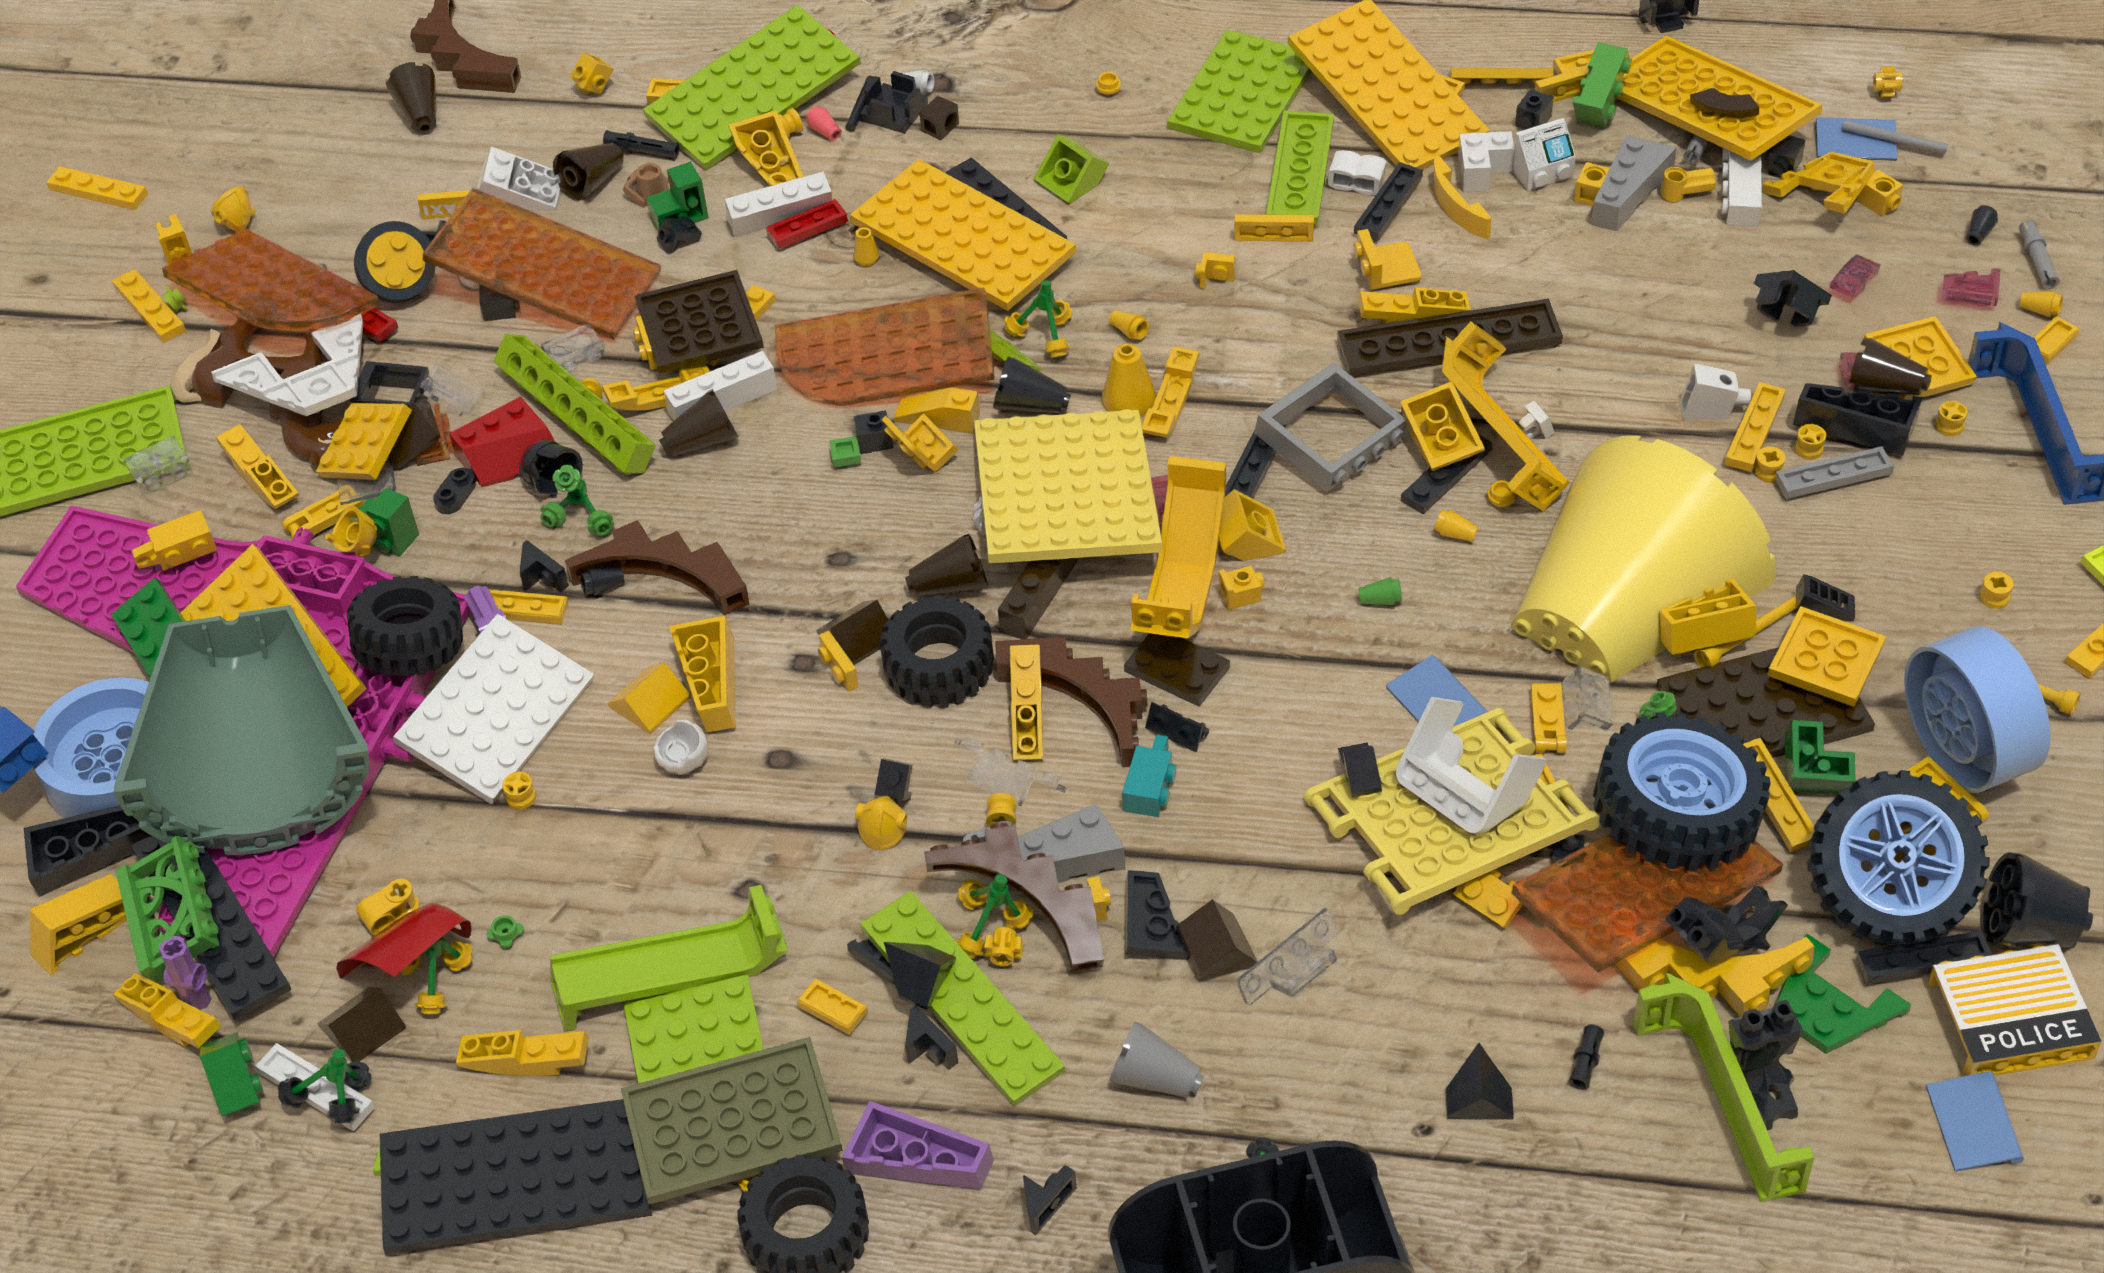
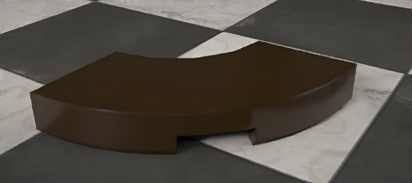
[1690,88,1759,118]

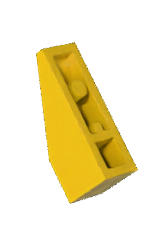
[894,387,980,434]

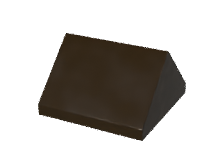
[388,400,441,469]
[817,600,888,665]
[1176,899,1258,977]
[317,986,406,1062]

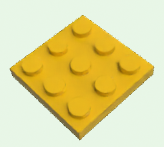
[1862,316,1977,400]
[316,403,412,480]
[1768,606,1886,707]

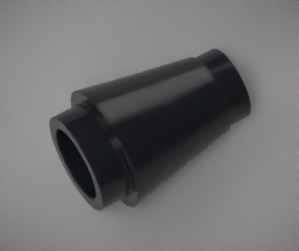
[1966,205,1998,245]
[580,568,625,597]

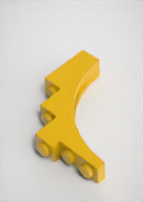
[1596,910,1814,1017]

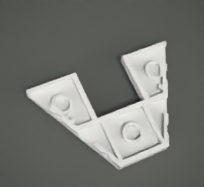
[211,313,363,416]

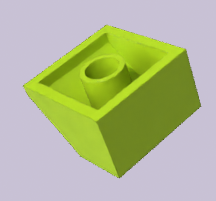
[1033,134,1110,204]

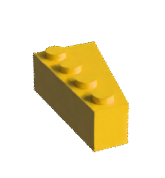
[669,616,736,732]

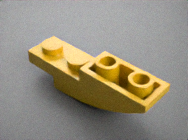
[1358,287,1471,324]
[216,424,299,509]
[1010,645,1043,761]
[113,973,221,1048]
[456,1030,589,1076]

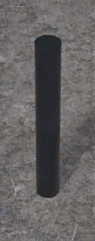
[845,75,874,132]

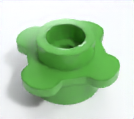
[486,915,524,948]

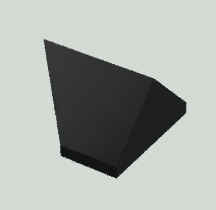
[884,942,956,1010]
[1446,1043,1514,1120]

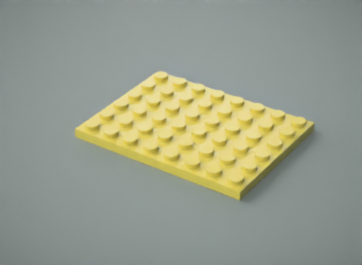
[974,409,1162,564]

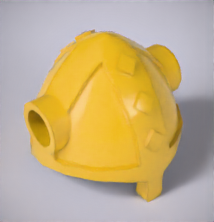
[211,186,255,232]
[325,506,377,557]
[855,796,908,850]

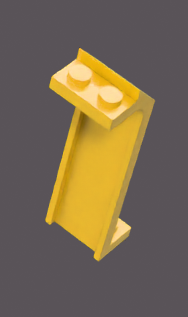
[1442,321,1570,512]

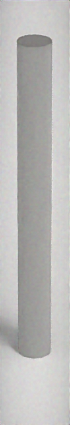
[1842,120,1948,154]

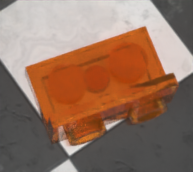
[415,404,453,466]

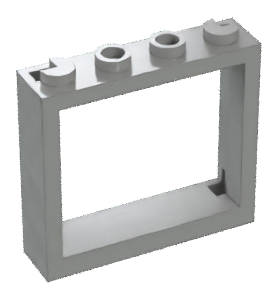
[1254,362,1407,492]

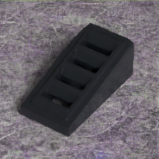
[1796,574,1855,622]

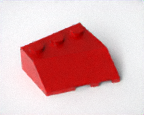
[449,396,555,487]

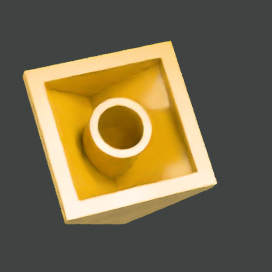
[607,662,691,734]

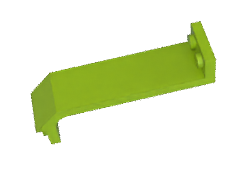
[550,885,788,1032]
[1633,973,1814,1202]

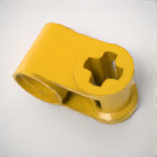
[356,879,420,936]

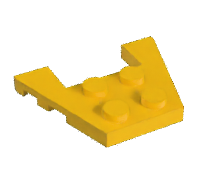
[1762,152,1875,214]

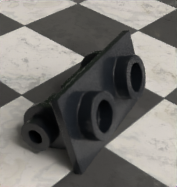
[1145,702,1209,752]

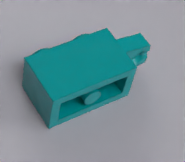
[1122,735,1177,817]

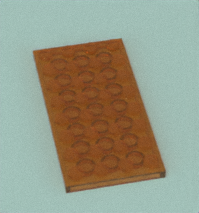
[423,188,661,340]
[1511,834,1783,973]

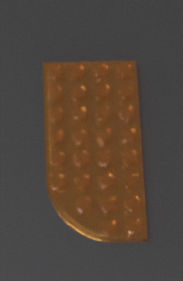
[162,229,380,331]
[775,287,995,406]

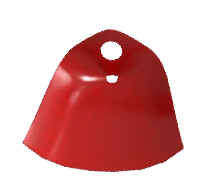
[336,903,472,979]

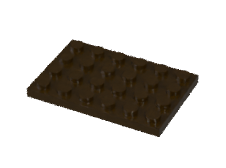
[1656,647,1875,758]

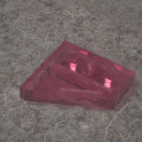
[1941,268,2000,306]

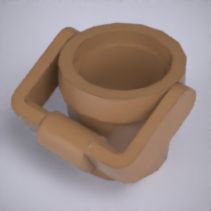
[623,163,669,207]

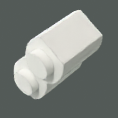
[1328,150,1386,195]

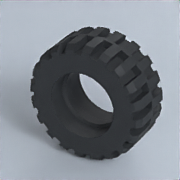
[347,576,463,677]
[880,595,994,707]
[737,1154,869,1273]

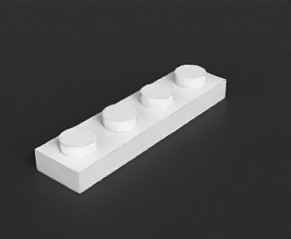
[255,1043,375,1131]

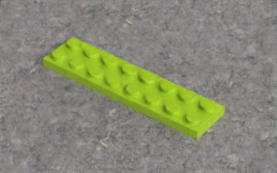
[860,890,1065,1107]

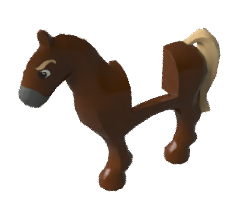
[171,299,344,466]

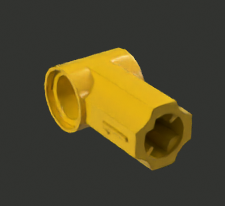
[1661,167,1716,202]

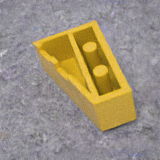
[1660,578,1756,655]
[29,874,127,975]

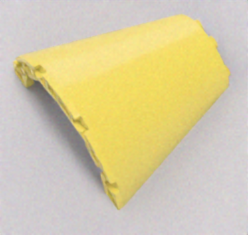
[1512,436,1776,683]

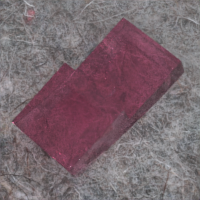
[1829,254,1881,298]

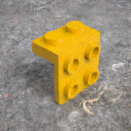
[1353,229,1421,290]
[882,413,959,473]

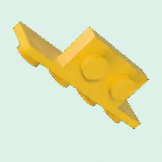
[1453,869,1556,929]

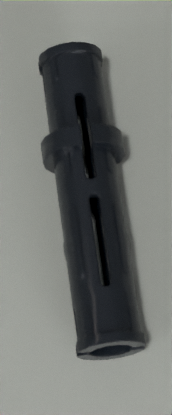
[603,130,680,159]

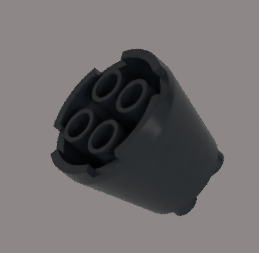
[1980,852,2093,949]

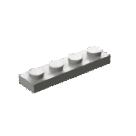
[1775,446,1894,499]

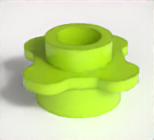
[162,285,187,312]

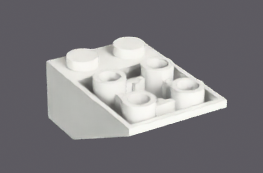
[474,146,561,210]

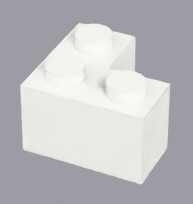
[1458,131,1514,192]

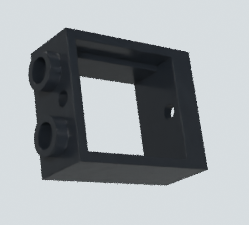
[350,361,434,407]

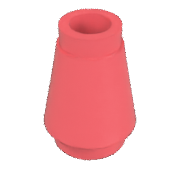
[806,106,842,141]

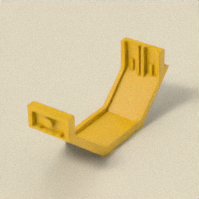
[1130,456,1227,638]

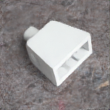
[1680,364,1751,421]

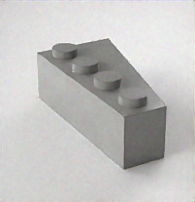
[1591,135,1676,231]
[992,803,1125,892]

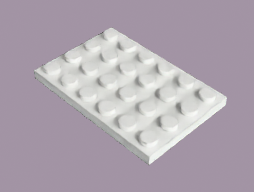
[393,614,594,804]

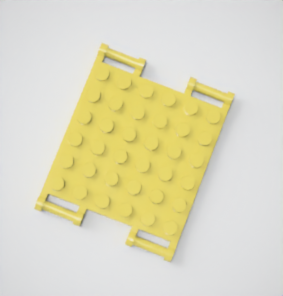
[1304,708,1600,915]

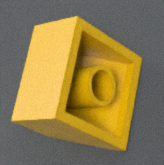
[1219,489,1286,561]

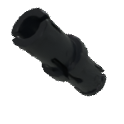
[1569,1024,1605,1090]

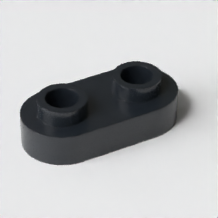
[433,467,476,515]

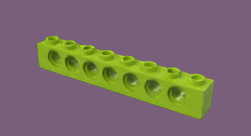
[493,334,656,475]

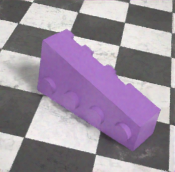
[841,1101,994,1189]

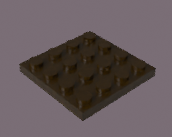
[634,270,764,374]

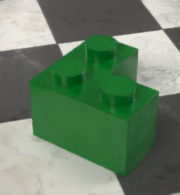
[646,161,709,231]
[350,488,419,557]
[1785,720,1856,794]
[199,1032,263,1116]

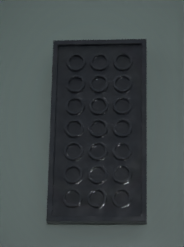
[380,1099,652,1254]

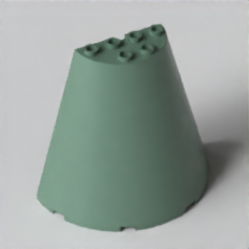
[114,605,369,855]

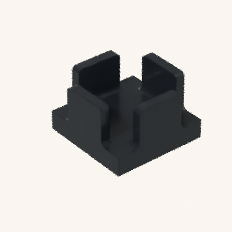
[1638,0,1699,33]
[860,71,928,134]
[1754,270,1832,327]

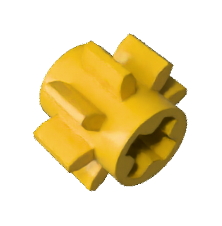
[1873,66,1902,98]
[984,927,1023,966]

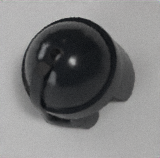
[519,440,583,496]

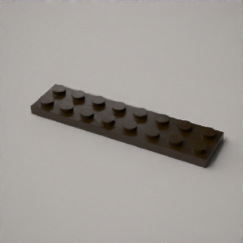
[1337,298,1563,376]

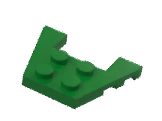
[1777,933,1911,1054]

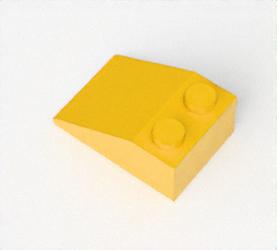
[1400,381,1485,471]

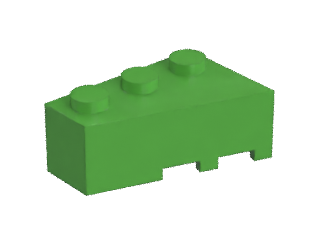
[1573,42,1632,128]

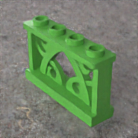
[115,836,219,982]

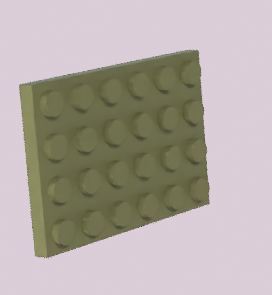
[621,1037,843,1205]

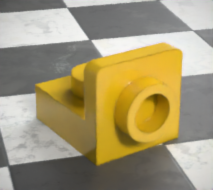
[1195,252,1235,289]

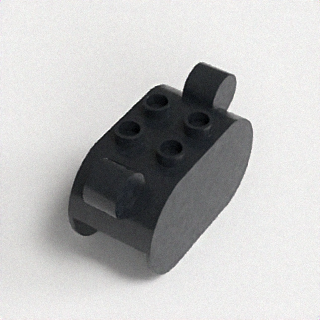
[1108,1140,1415,1273]

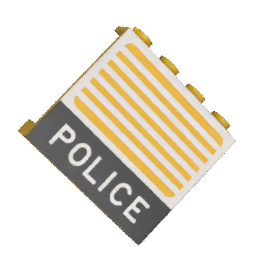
[1928,944,2102,1076]

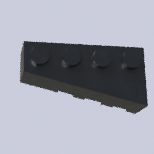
[1793,383,1923,456]
[23,805,150,897]

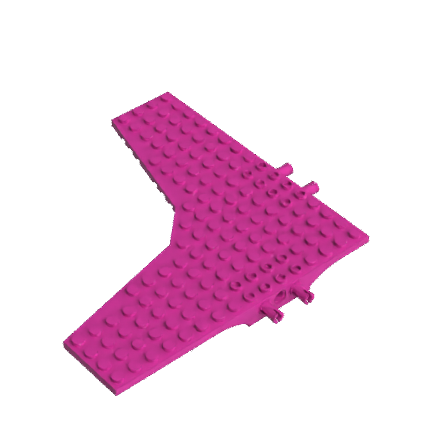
[16,505,470,957]

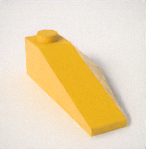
[728,110,804,186]

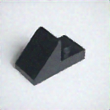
[520,540,569,593]
[1338,742,1382,798]
[905,1005,958,1070]
[1023,1165,1077,1236]

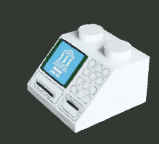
[1513,118,1576,191]

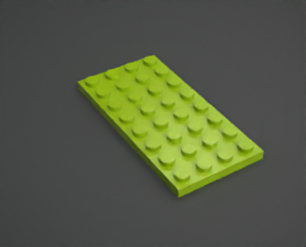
[643,4,861,171]
[0,385,189,516]

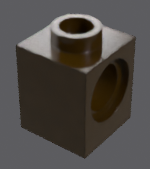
[919,95,959,140]

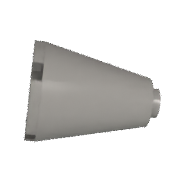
[1109,1022,1204,1097]

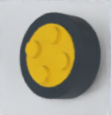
[354,221,436,303]

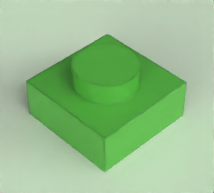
[829,436,861,468]

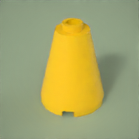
[1102,344,1156,417]

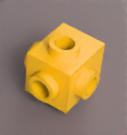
[570,52,614,95]

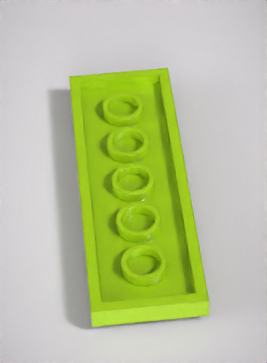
[1266,110,1334,225]

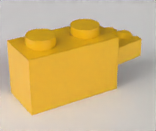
[132,510,217,571]

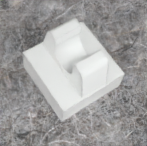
[1519,401,1555,439]

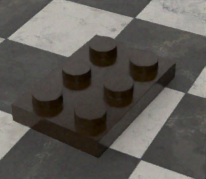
[1124,633,1230,707]

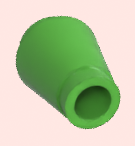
[1359,577,1402,605]

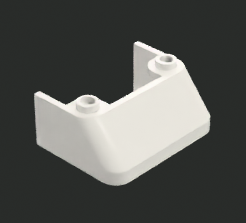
[1396,697,1547,834]

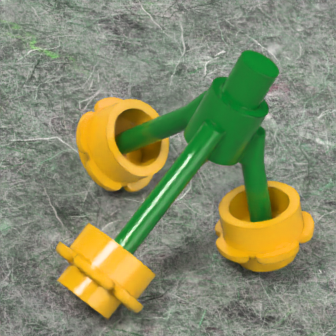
[1004,280,1072,358]
[955,874,1034,959]
[401,936,473,1014]

